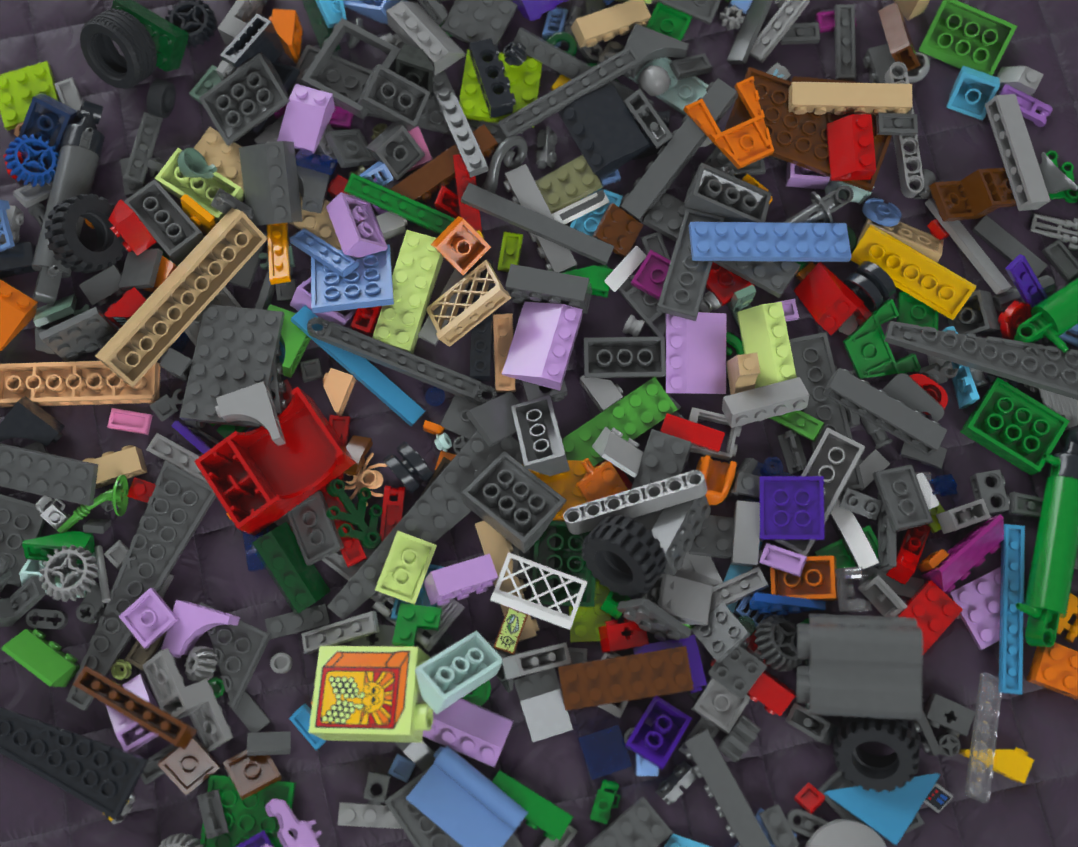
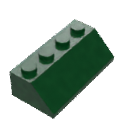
[250,522,331,614]

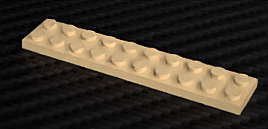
[194,127,342,250]

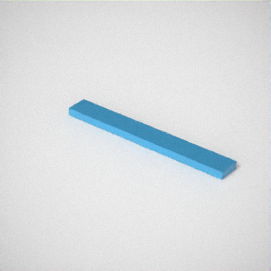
[291,306,425,427]
[998,524,1025,695]

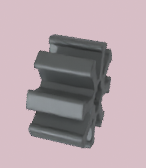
[718,715,761,763]

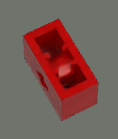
[350,306,382,338]
[598,618,649,652]

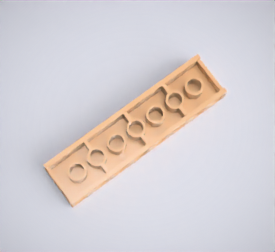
[0,361,161,408]

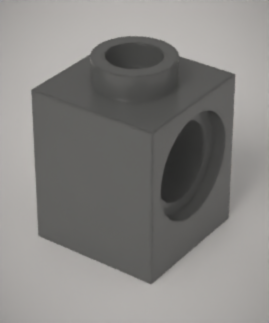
[363,771,392,806]

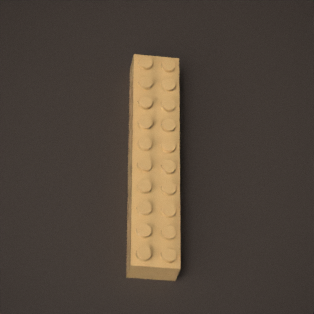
[95,208,267,387]

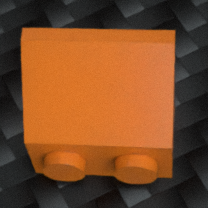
[269,9,303,64]

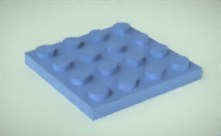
[311,244,394,314]

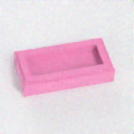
[107,408,153,435]

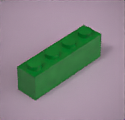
[492,770,574,841]

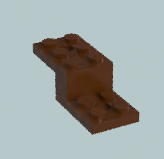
[929,168,1017,222]

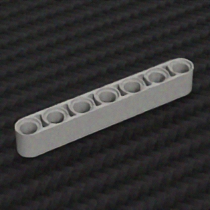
[885,62,924,198]
[564,470,707,535]

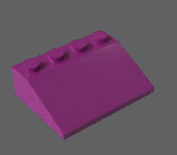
[920,514,1004,594]

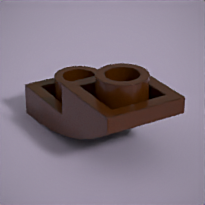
[343,436,373,475]

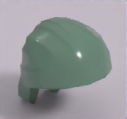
[177,147,218,179]

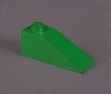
[564,265,613,298]
[22,531,95,564]

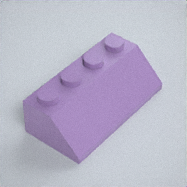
[423,698,514,767]

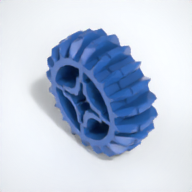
[4,134,59,187]

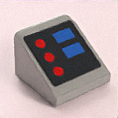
[924,783,954,813]

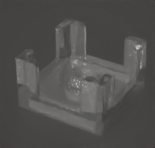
[835,567,872,613]

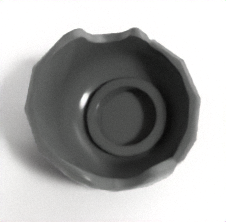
[913,169,937,199]

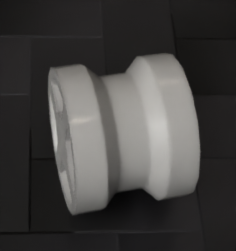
[622,314,645,337]

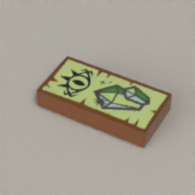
[494,607,528,655]

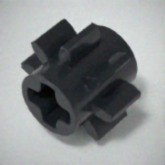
[503,42,527,66]

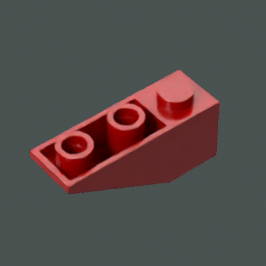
[886,525,931,585]

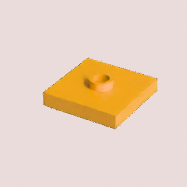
[180,194,216,236]

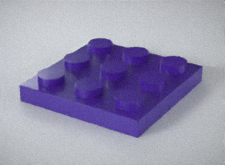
[760,476,825,540]

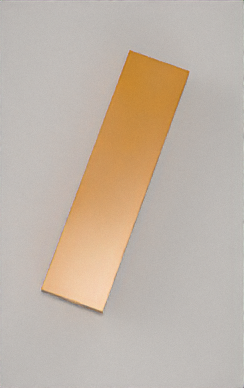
[267,223,291,285]

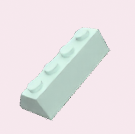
[415,630,503,714]

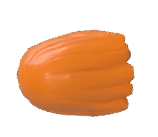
[696,455,737,505]

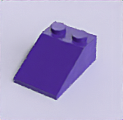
[625,696,692,770]

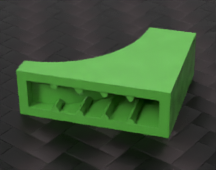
[267,304,311,378]

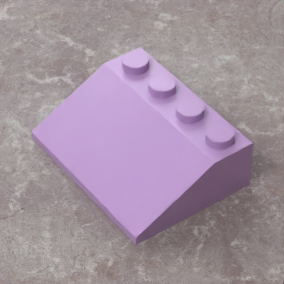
[502,302,583,391]
[665,312,726,394]

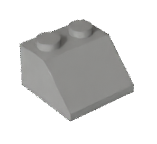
[592,427,643,478]

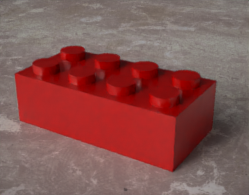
[896,580,963,655]

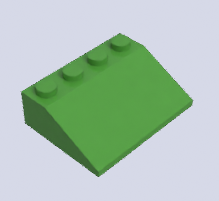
[919,0,1017,75]

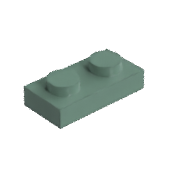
[189,65,221,105]

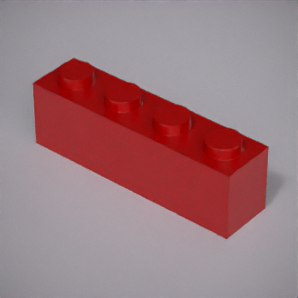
[710,658,795,716]

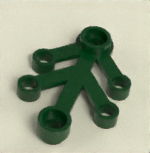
[326,479,383,549]

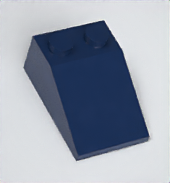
[18,93,78,165]

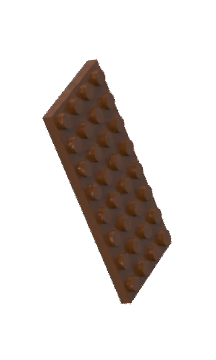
[724,67,892,192]

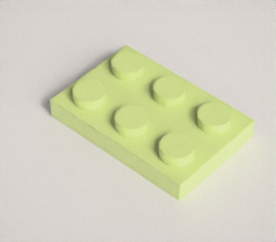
[375,531,437,605]

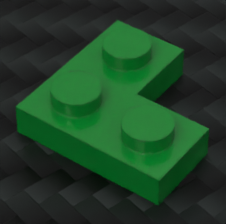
[392,603,442,647]

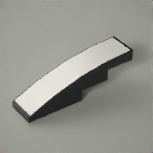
[829,499,880,573]

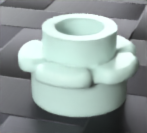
[434,432,452,452]

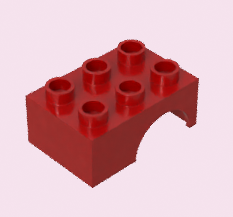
[194,387,356,536]

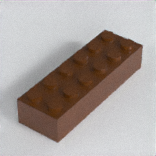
[558,646,694,711]

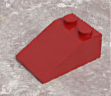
[793,262,864,335]

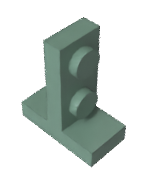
[727,285,757,328]

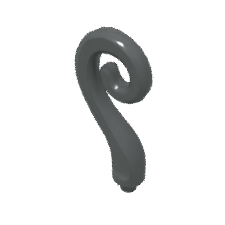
[480,135,527,194]

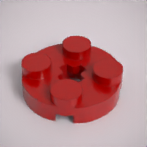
[998,301,1032,340]

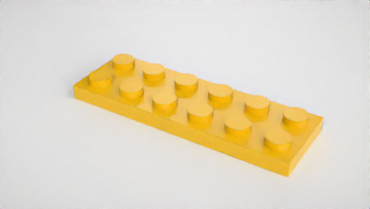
[851,224,976,320]

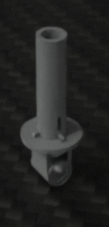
[783,186,854,223]

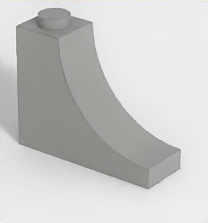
[215,381,286,446]

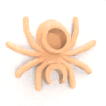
[345,453,387,507]

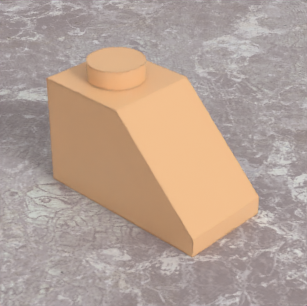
[322,368,356,416]

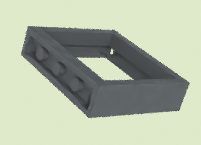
[301,18,401,120]

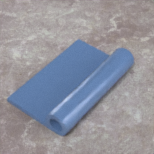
[406,745,528,847]

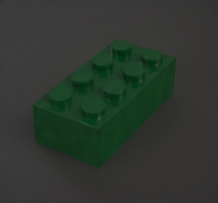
[111,0,190,72]

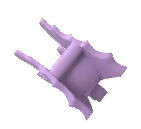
[261,799,322,847]

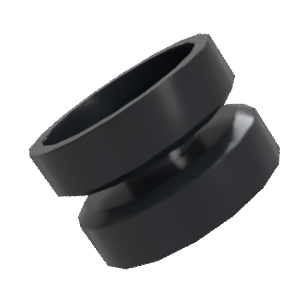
[843,261,896,312]
[383,441,434,493]

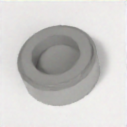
[270,652,293,674]

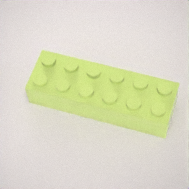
[372,230,443,354]

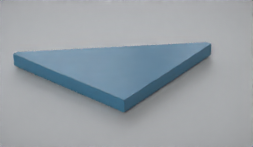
[824,773,940,845]

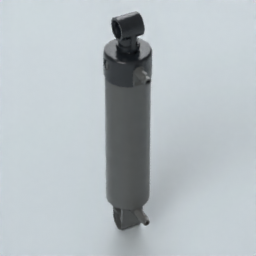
[32,100,105,305]

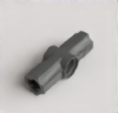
[992,275,1055,312]

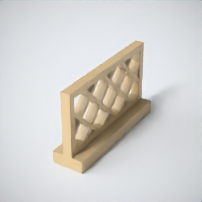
[425,260,511,347]

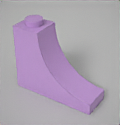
[162,600,240,658]

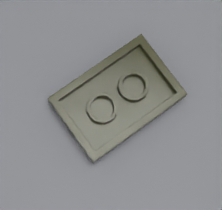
[535,155,603,214]

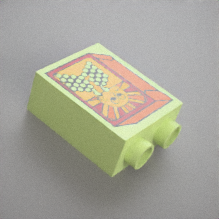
[309,646,433,743]

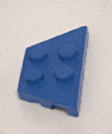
[749,592,825,617]

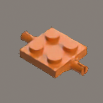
[575,458,628,503]

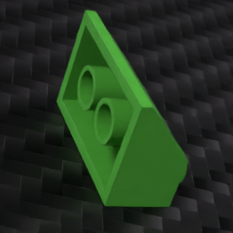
[1,628,80,687]

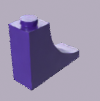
[632,634,707,693]

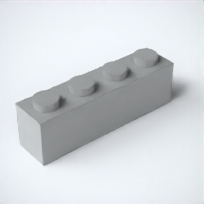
[722,377,810,428]

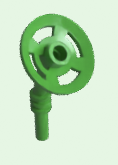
[57,475,129,533]

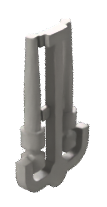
[1030,214,1078,251]

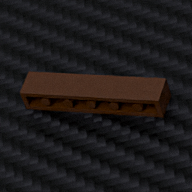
[390,124,498,203]
[73,666,197,750]

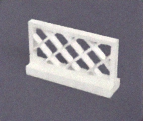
[490,552,587,630]

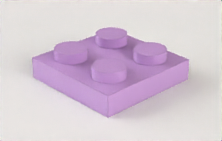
[119,588,179,648]

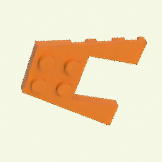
[683,76,774,170]

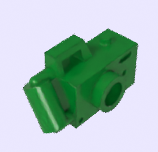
[590,780,621,824]

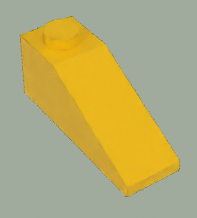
[958,747,1034,784]

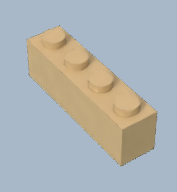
[571,0,651,48]
[83,445,147,489]

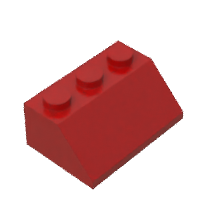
[826,114,876,181]

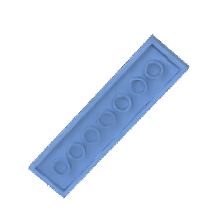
[689,222,852,262]

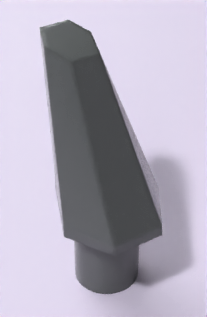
[348,18,366,48]

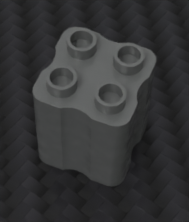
[796,614,923,720]

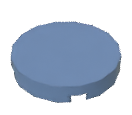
[862,198,902,227]

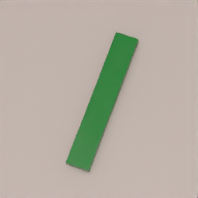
[344,173,455,234]

